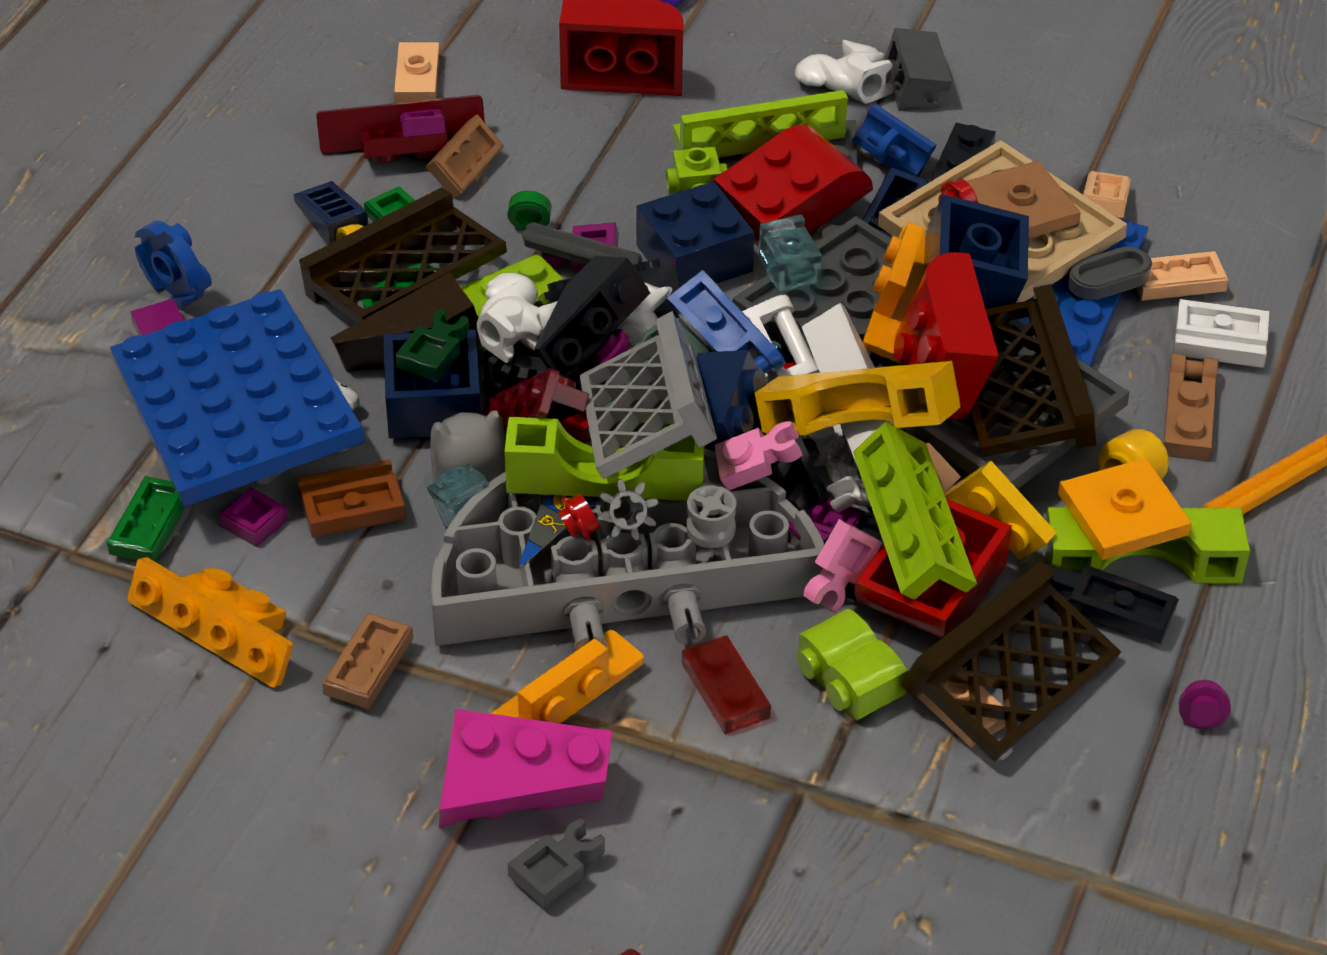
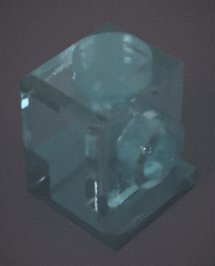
[759,214,822,292]

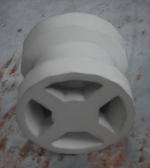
[686,485,737,548]

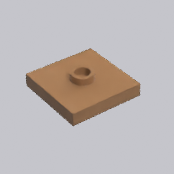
[967,161,1081,239]

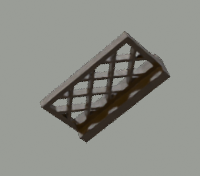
[299,187,507,323]
[970,284,1096,457]
[900,560,1121,762]

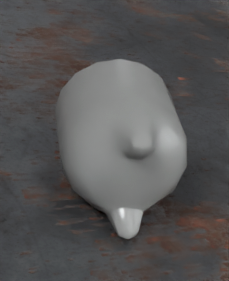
[430,410,506,507]

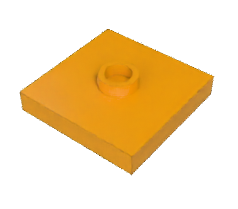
[1058,458,1192,560]

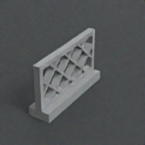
[580,311,717,479]

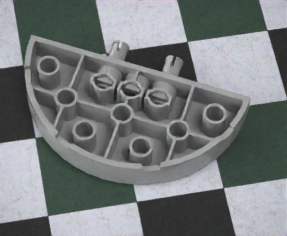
[431,441,824,651]

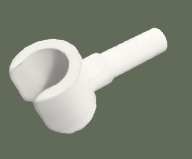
[826,476,870,513]

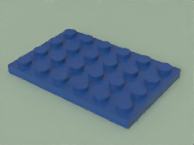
[110,289,366,507]

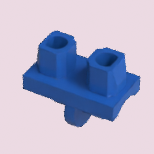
[852,104,937,177]

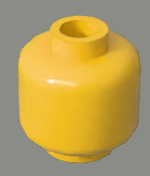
[1098,429,1169,480]

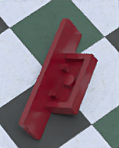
[316,95,485,163]
[482,368,589,435]

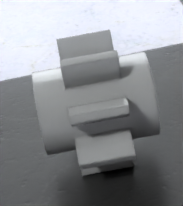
[598,479,658,540]

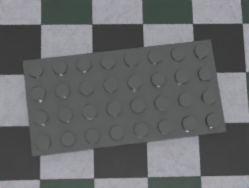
[732,216,1130,489]

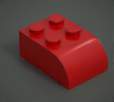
[559,0,684,96]
[714,124,873,260]
[894,252,999,420]
[855,498,1012,639]

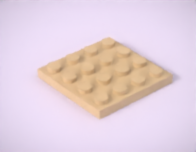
[878,140,1128,303]

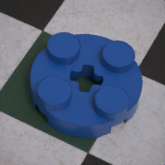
[134,221,212,308]

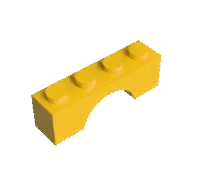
[755,361,961,436]

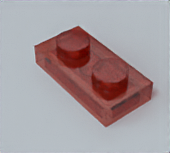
[682,635,771,734]

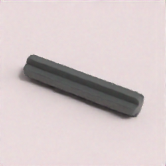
[522,222,643,265]

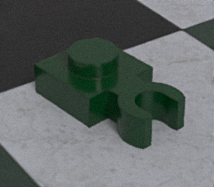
[396,308,469,382]

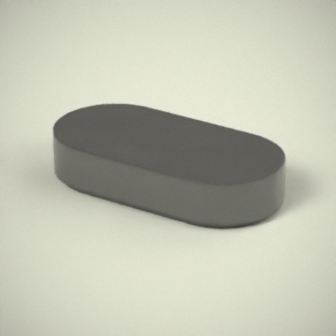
[1068,247,1152,300]

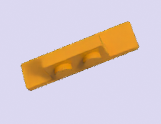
[862,222,926,363]
[127,557,293,688]
[490,630,644,724]

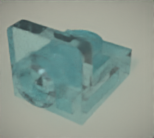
[427,464,489,530]

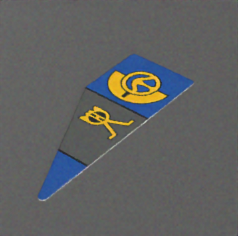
[519,495,599,566]

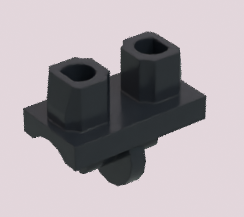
[762,431,829,511]

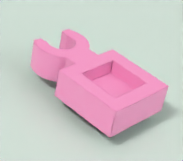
[715,421,803,491]
[803,519,882,613]

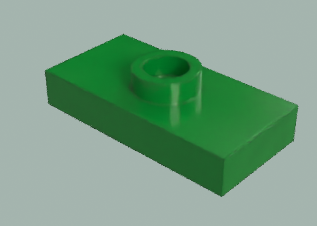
[107,476,186,562]

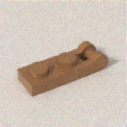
[1163,353,1218,461]

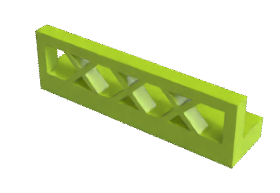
[672,90,848,158]
[853,422,977,600]

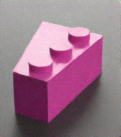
[439,709,613,828]

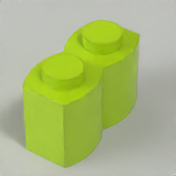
[796,608,908,720]

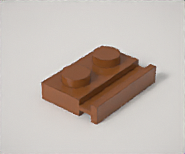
[297,460,406,538]

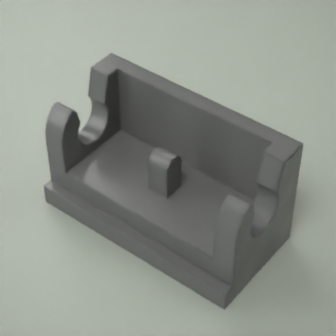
[884,28,952,111]

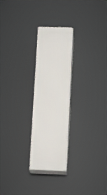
[802,303,900,467]

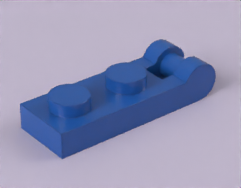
[667,270,786,375]

